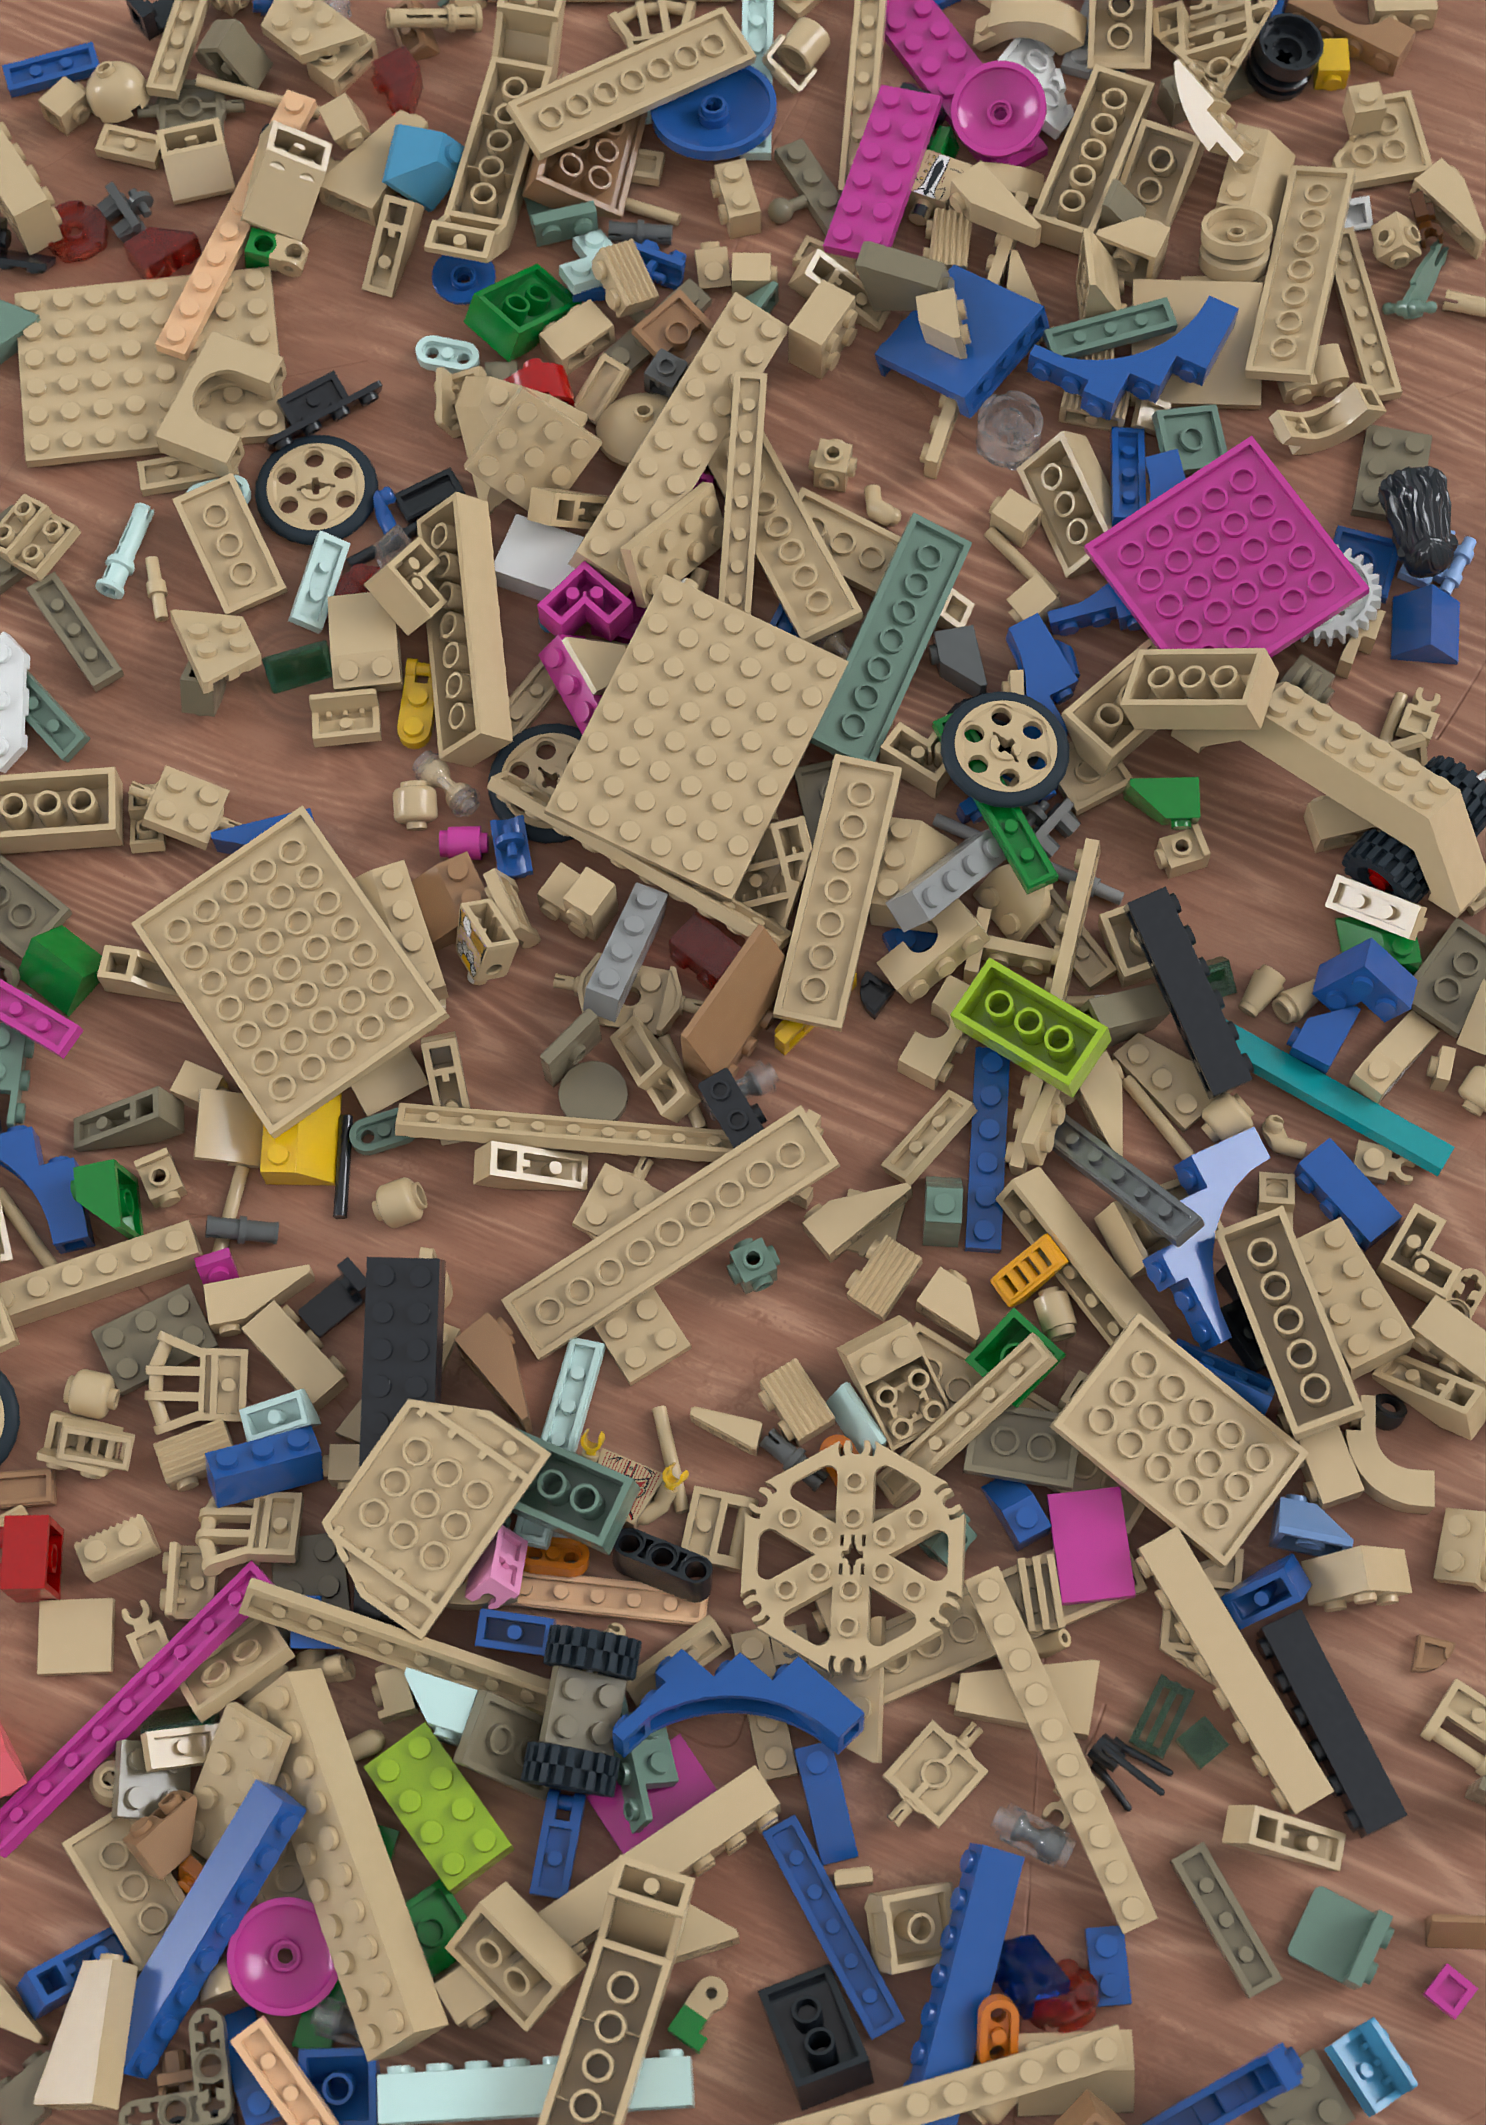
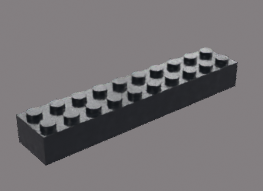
[353,1257,446,1630]

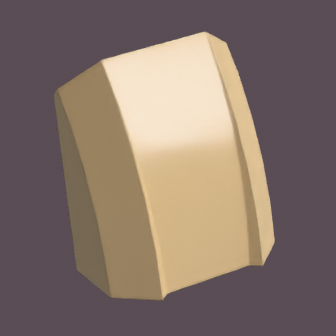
[864,1882,955,1975]

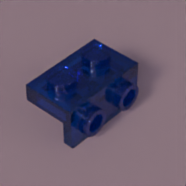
[993,1934,1071,2020]

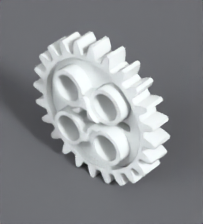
[1301,545,1382,647]

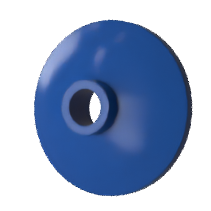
[432,255,496,305]

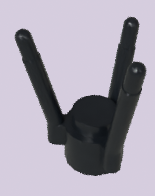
[1087,1733,1173,1812]

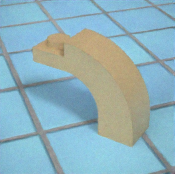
[973,0,1087,56]
[1269,382,1387,455]
[1343,1395,1435,1514]

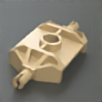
[553,952,704,1036]

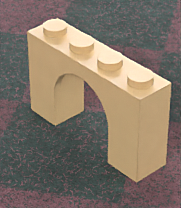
[154,330,287,476]

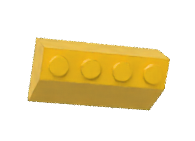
[260,1092,342,1186]

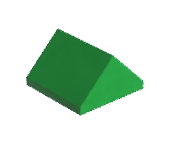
[18,925,102,1017]

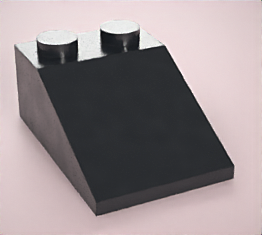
[758,1964,874,2111]

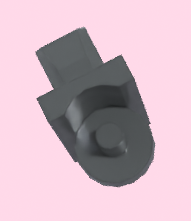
[97,181,154,244]
[1021,798,1081,858]

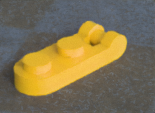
[397,658,435,749]

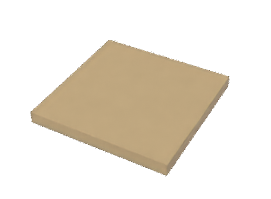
[1130,279,1263,410]

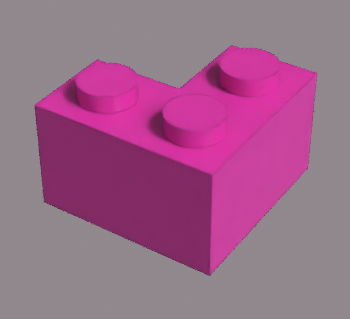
[537,561,634,642]

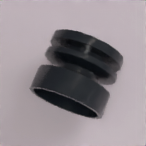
[1245,13,1324,101]

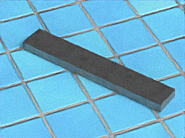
[1052,1114,1205,1248]

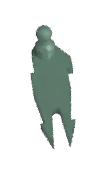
[1382,238,1449,320]

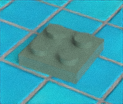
[1152,404,1227,475]

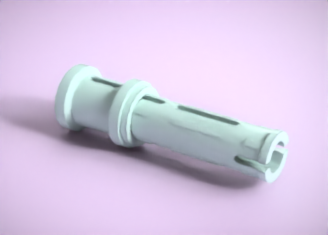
[95,503,155,599]

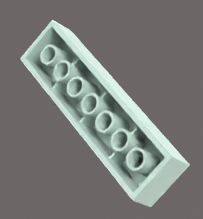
[377,2049,695,2125]

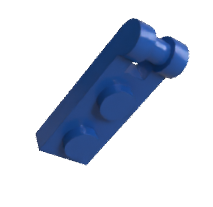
[529,1788,587,1899]

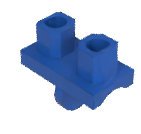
[634,239,687,290]
[490,815,534,880]

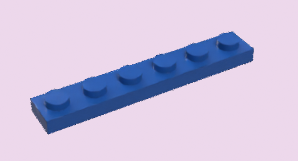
[965,1047,1010,1254]
[762,1815,905,2041]

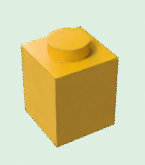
[1313,38,1350,91]

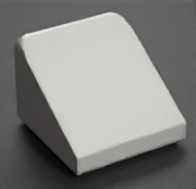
[1345,196,1373,231]

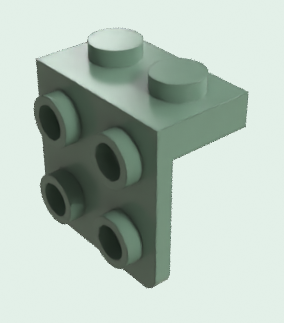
[524,197,599,247]
[1287,1886,1394,1990]

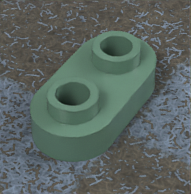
[349,1108,415,1155]

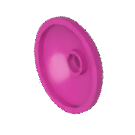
[951,61,1047,158]
[227,1897,338,2016]

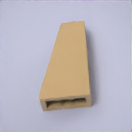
[319,110,429,227]
[948,1660,1100,1740]
[33,1953,138,2110]

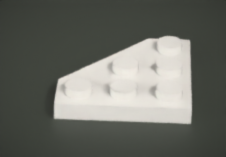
[997,38,1074,140]
[0,631,30,773]

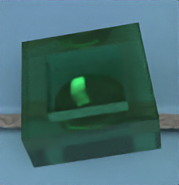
[1175,1715,1229,1770]

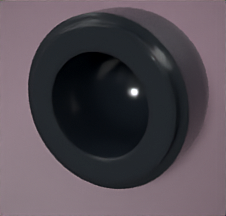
[1375,1393,1407,1431]

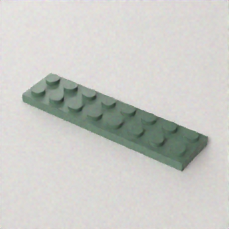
[810,513,972,762]

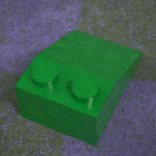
[464,263,582,362]

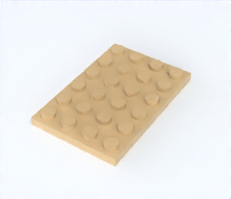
[1049,1313,1309,1568]

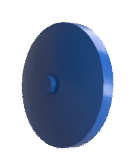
[650,65,777,161]

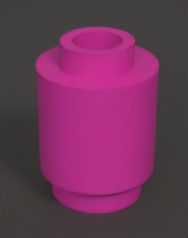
[439,826,489,860]

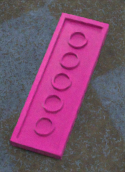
[823,85,942,259]

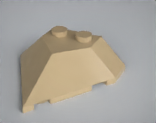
[1152,0,1277,91]
[455,376,588,515]
[733,816,812,941]

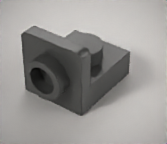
[644,349,687,398]

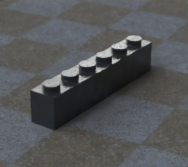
[1123,886,1254,1099]
[1256,1609,1407,1839]

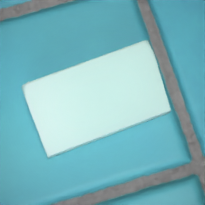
[826,1381,887,1456]
[239,1389,321,1442]

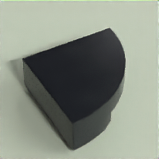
[860,971,895,1020]

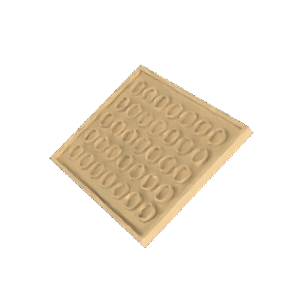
[14,267,287,468]
[544,574,849,903]
[131,805,450,1139]

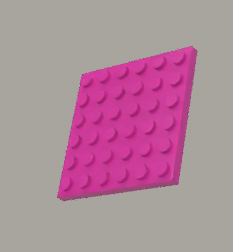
[1084,436,1370,658]

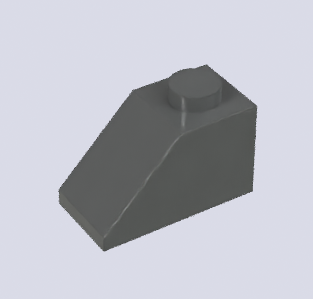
[928,625,987,697]

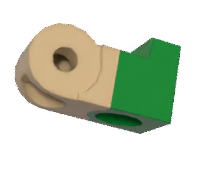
[244,227,309,277]
[667,1976,728,2054]

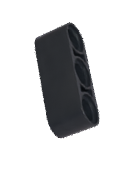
[612,1528,713,1603]

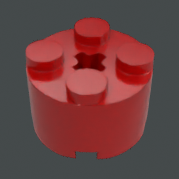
[504,358,576,408]

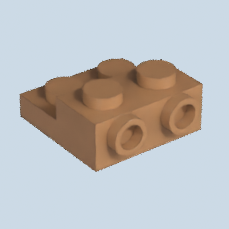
[632,289,714,379]

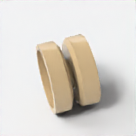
[1199,205,1273,282]

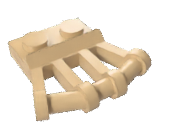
[607,0,696,49]
[144,1330,249,1435]
[195,1492,304,1576]

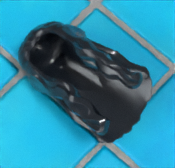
[1378,466,1458,578]

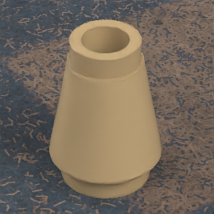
[1238,964,1286,1018]
[1272,979,1319,1024]

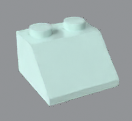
[404,1667,478,1747]

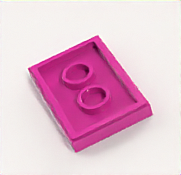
[1047,1487,1136,1606]
[586,1734,717,1855]

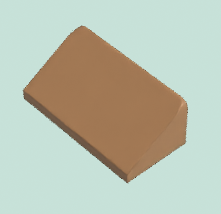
[392,0,440,64]
[1425,1914,1486,1950]

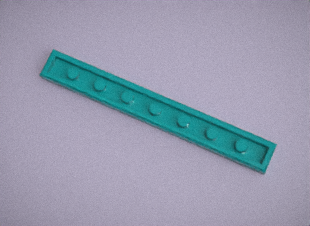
[1226,1019,1455,1177]

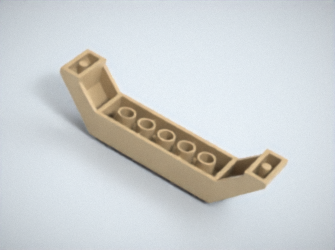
[424,0,566,263]
[1170,681,1486,918]
[537,1855,695,2125]

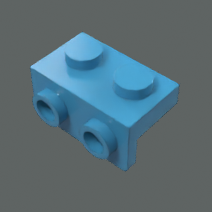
[1324,2017,1418,2118]

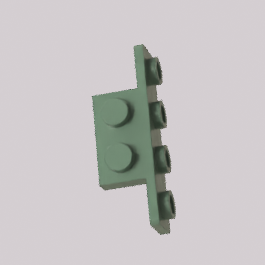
[0,993,35,1128]
[614,1694,679,1833]

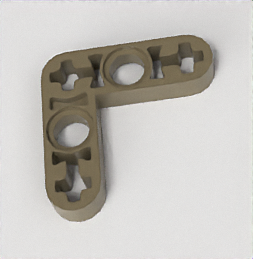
[118,2008,234,2125]

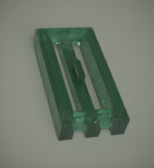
[1128,1674,1195,1760]

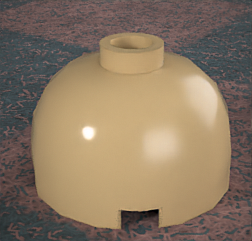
[86,61,151,123]

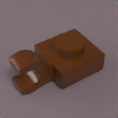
[1410,191,1444,249]

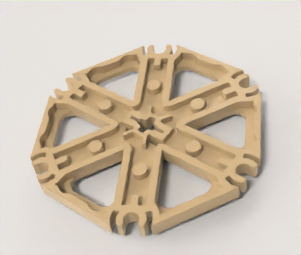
[740,1440,966,1676]

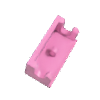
[465,1525,528,1609]

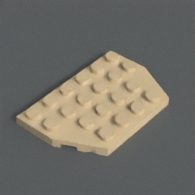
[321,1399,552,1640]

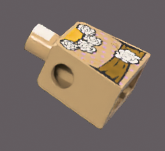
[456,898,519,985]

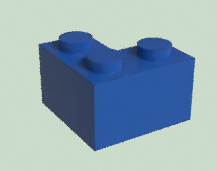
[1312,937,1418,1023]

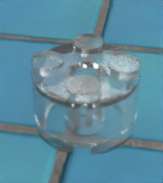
[976,390,1044,470]

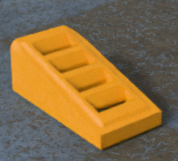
[990,1233,1069,1307]

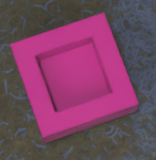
[194,1247,239,1284]
[1422,1963,1478,2020]

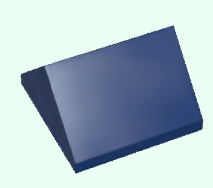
[1390,584,1460,665]
[298,2047,381,2125]

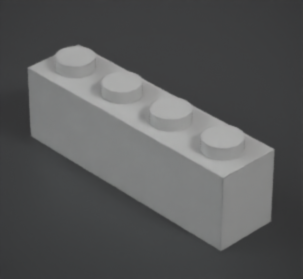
[886,829,1006,932]
[583,882,668,1022]

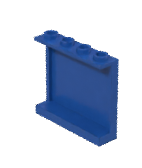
[874,264,1050,419]

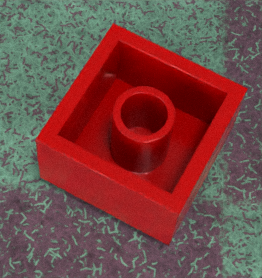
[0,1515,64,1603]

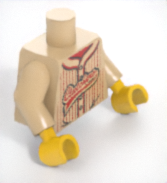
[580,1428,689,1529]

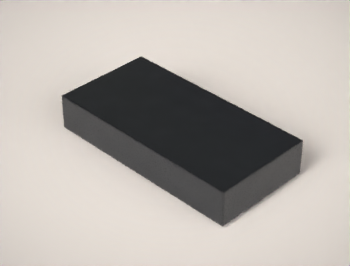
[395,467,466,525]

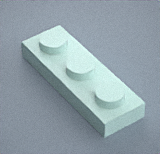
[288,530,351,634]

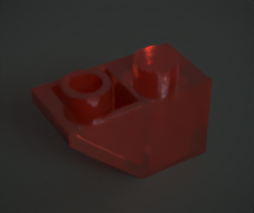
[371,45,423,115]
[123,227,202,280]

